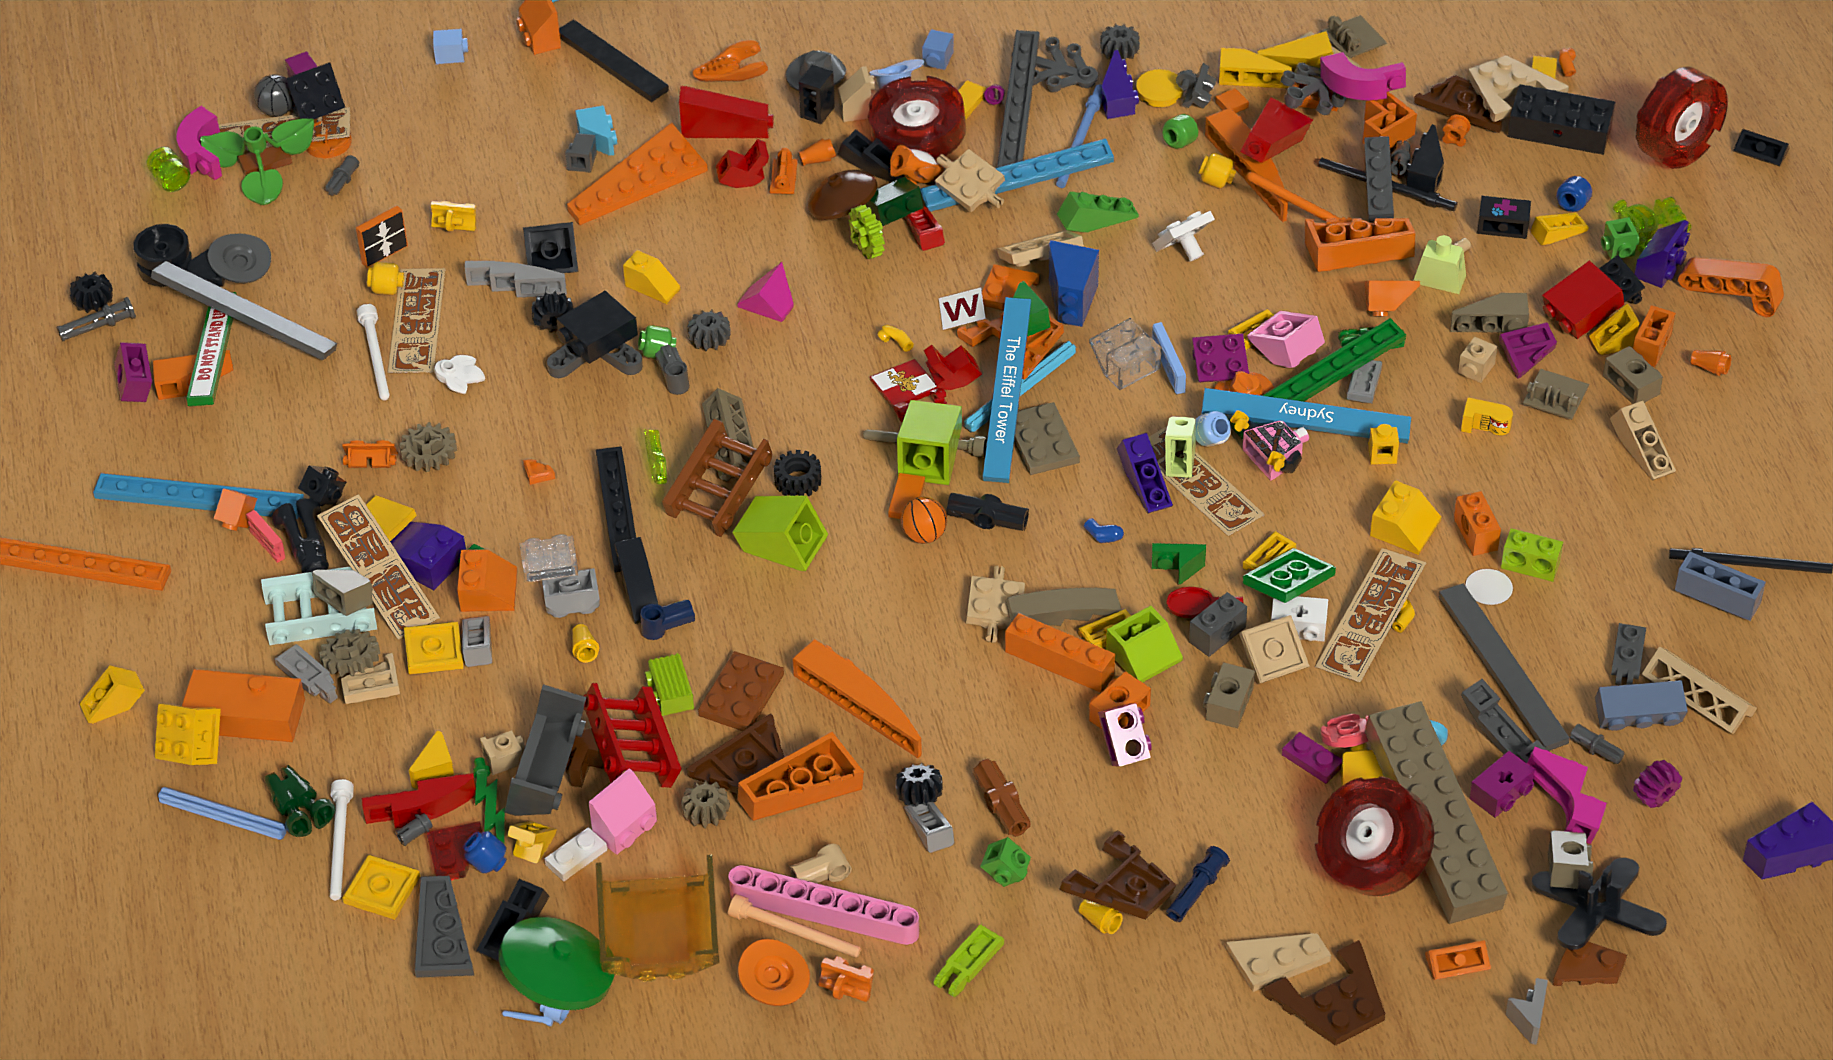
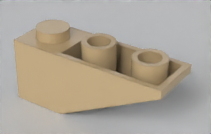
[1610,401,1676,481]

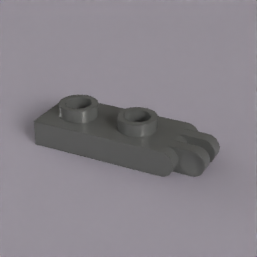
[1611,623,1646,685]

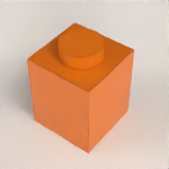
[214,488,257,531]

